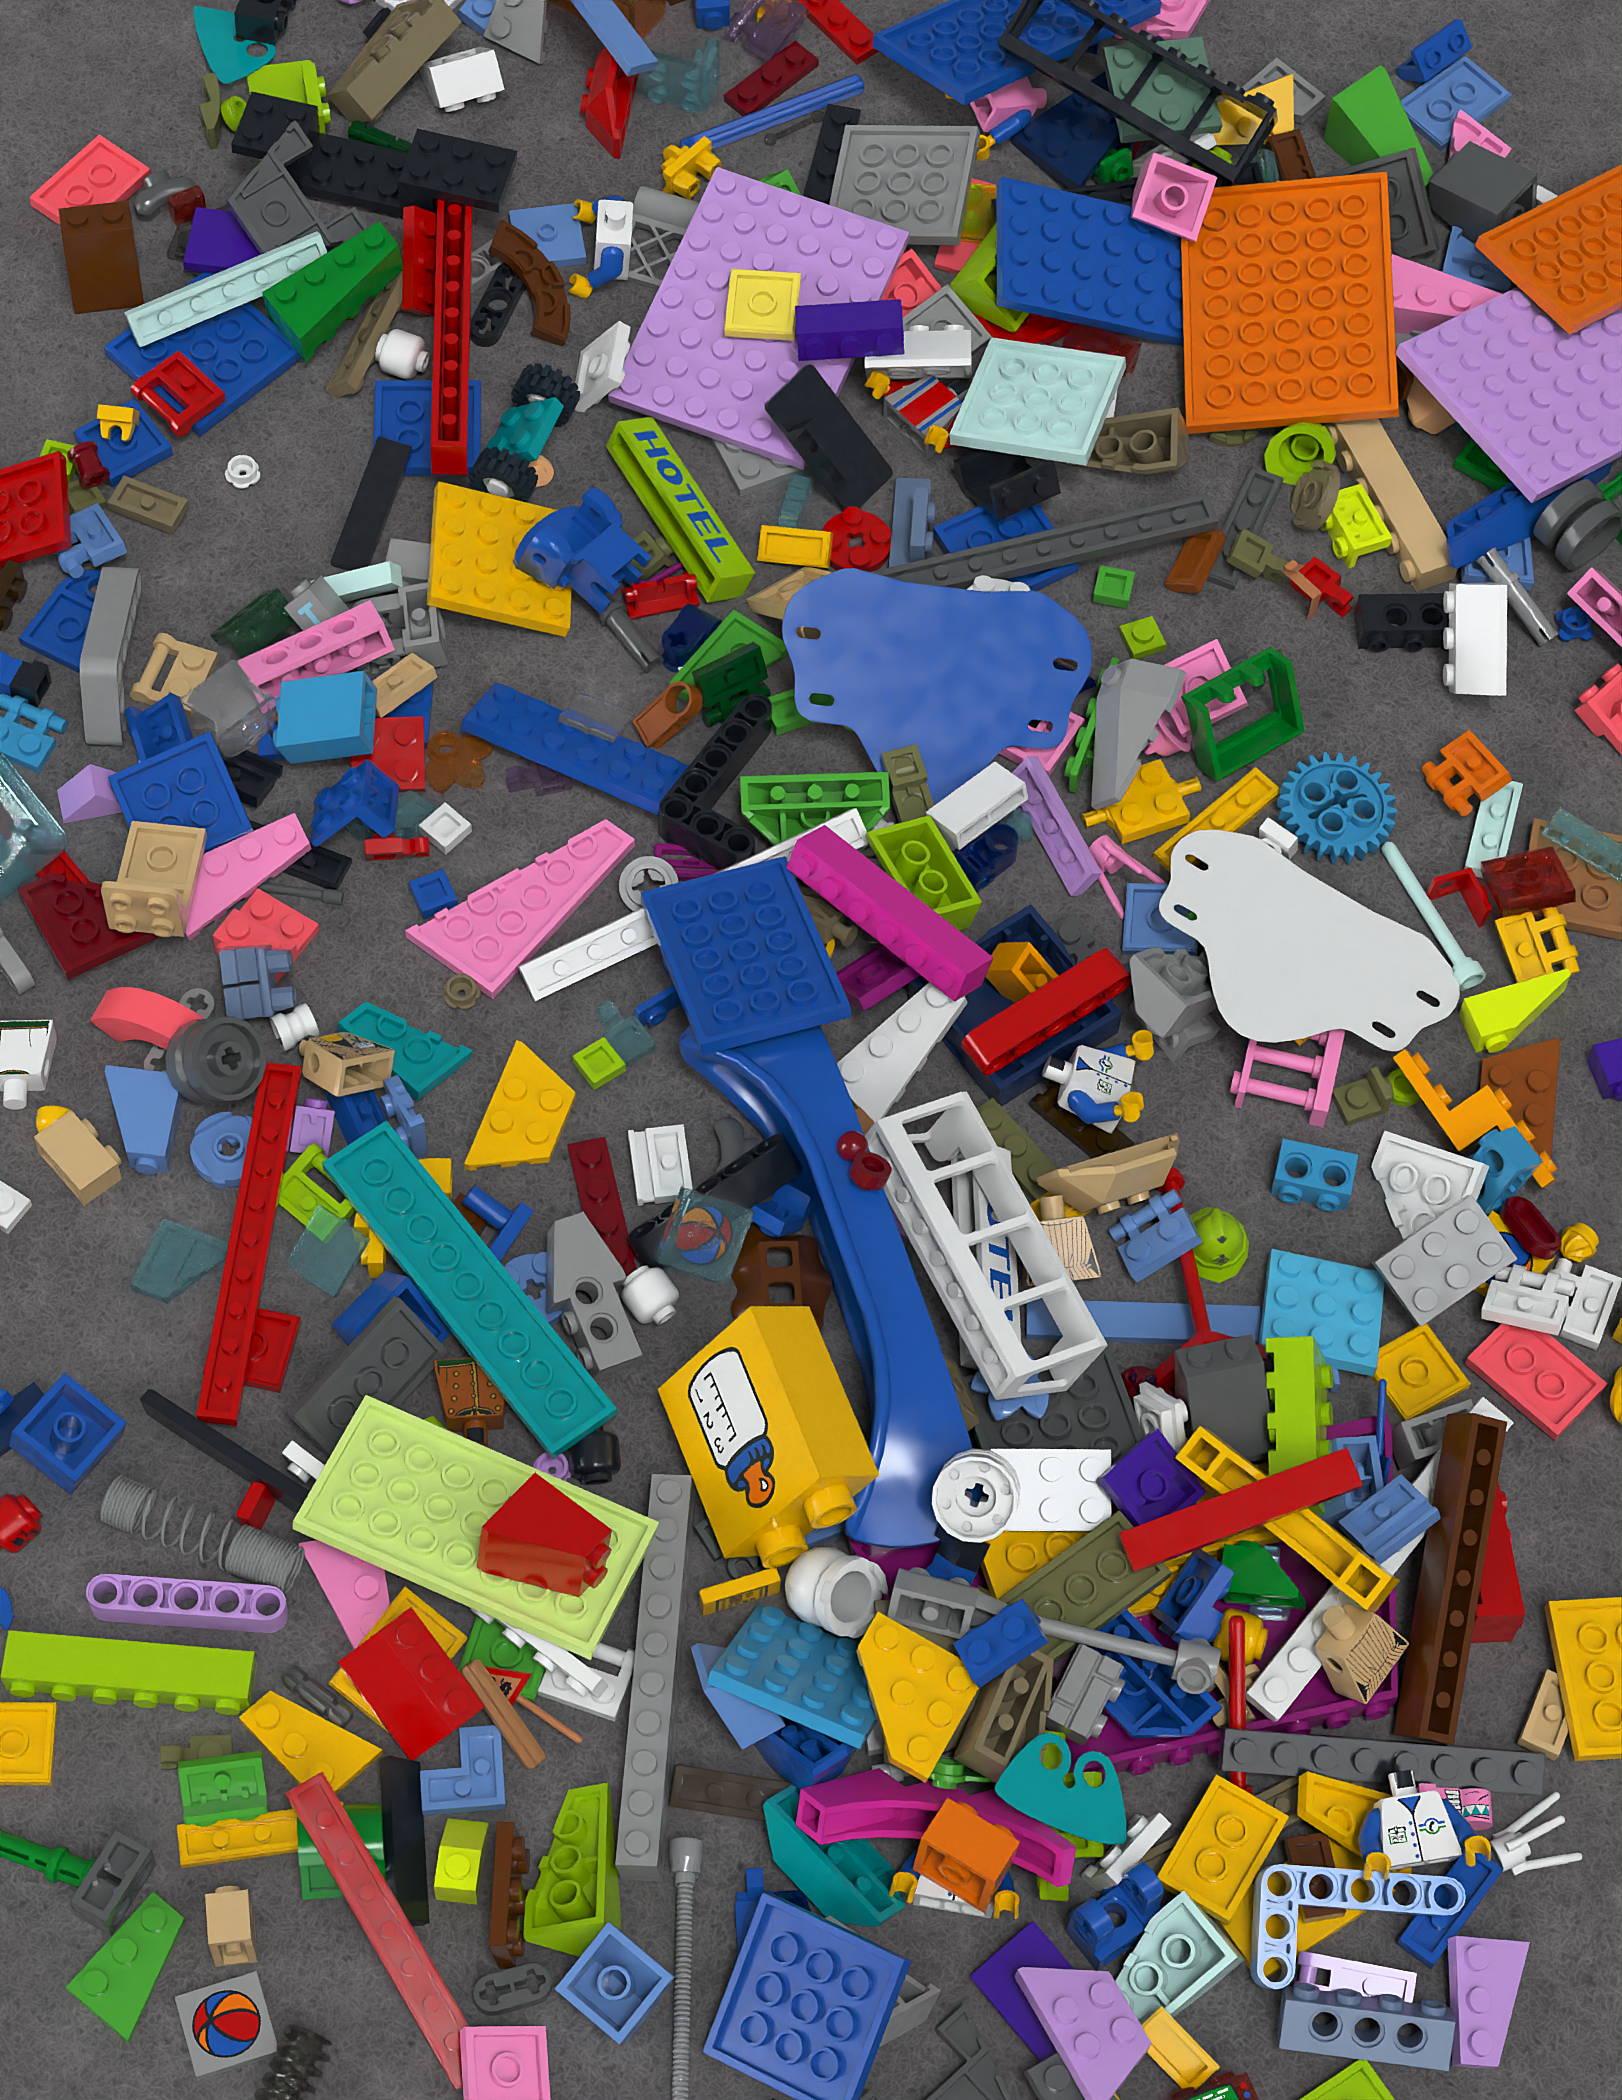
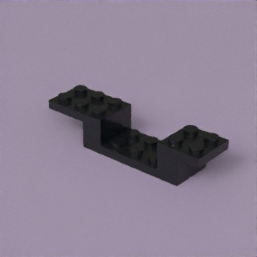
[231,92,517,217]

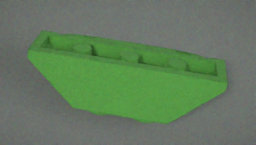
[740,772,890,846]

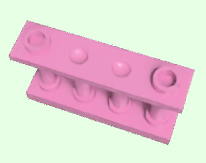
[1229,1029,1346,1127]

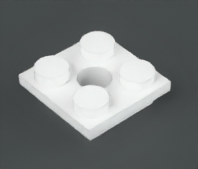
[1134,1382,1188,1454]

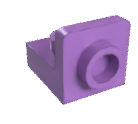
[290,1098,335,1157]

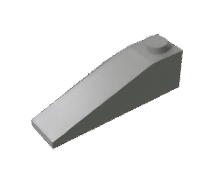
[1129,948,1218,1039]

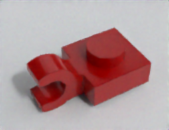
[1290,556,1353,618]

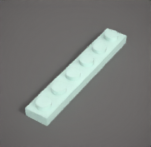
[124,231,327,347]

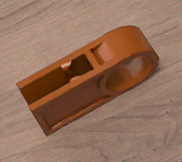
[632,681,702,749]

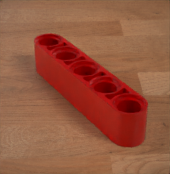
[961,948,1132,1076]

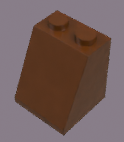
[58,200,144,314]

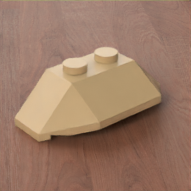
[1036,1133,1180,1215]

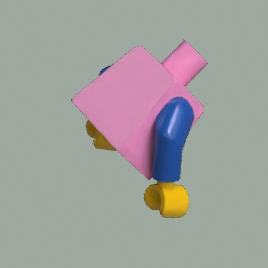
[945,76,1047,161]

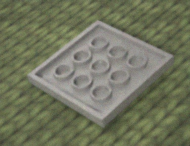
[829,125,980,245]

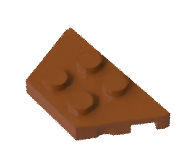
[1478,1038,1560,1158]

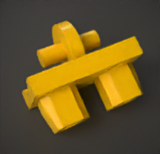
[661,136,721,199]

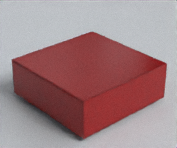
[236,1481,275,1531]

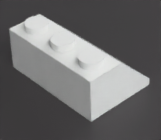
[865,325,972,380]
[1443,582,1507,696]

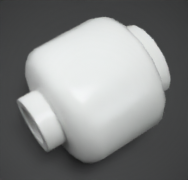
[375,329,430,380]
[621,1265,679,1325]

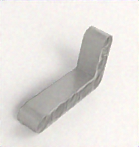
[80,567,141,746]

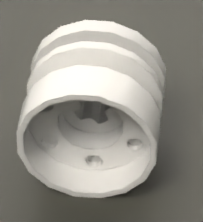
[932,1448,1021,1543]

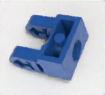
[1066,1861,1164,1971]

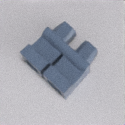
[219,944,298,1020]

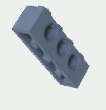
[1277,1983,1456,2071]

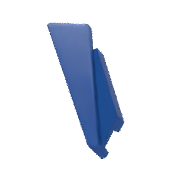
[1447,481,1575,569]

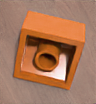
[912,1797,1020,1913]

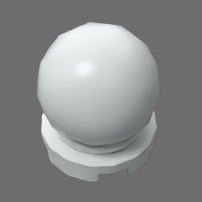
[785,1547,888,1638]

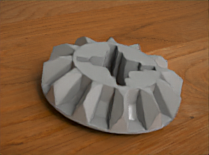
[619,856,679,911]

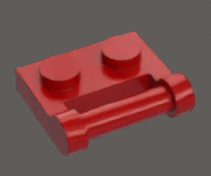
[131,350,226,437]

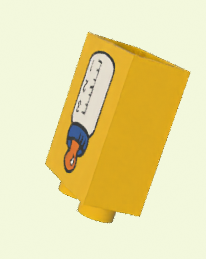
[657,1306,879,1568]

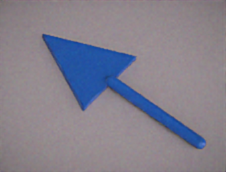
[1376,1379,1392,1486]

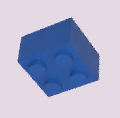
[9,1372,127,1495]

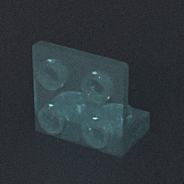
[643,37,720,114]

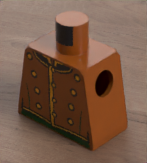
[434,1358,507,1447]

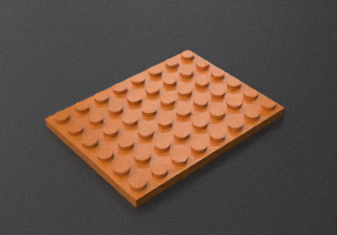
[1181,172,1399,434]

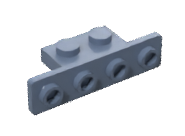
[889,478,936,568]

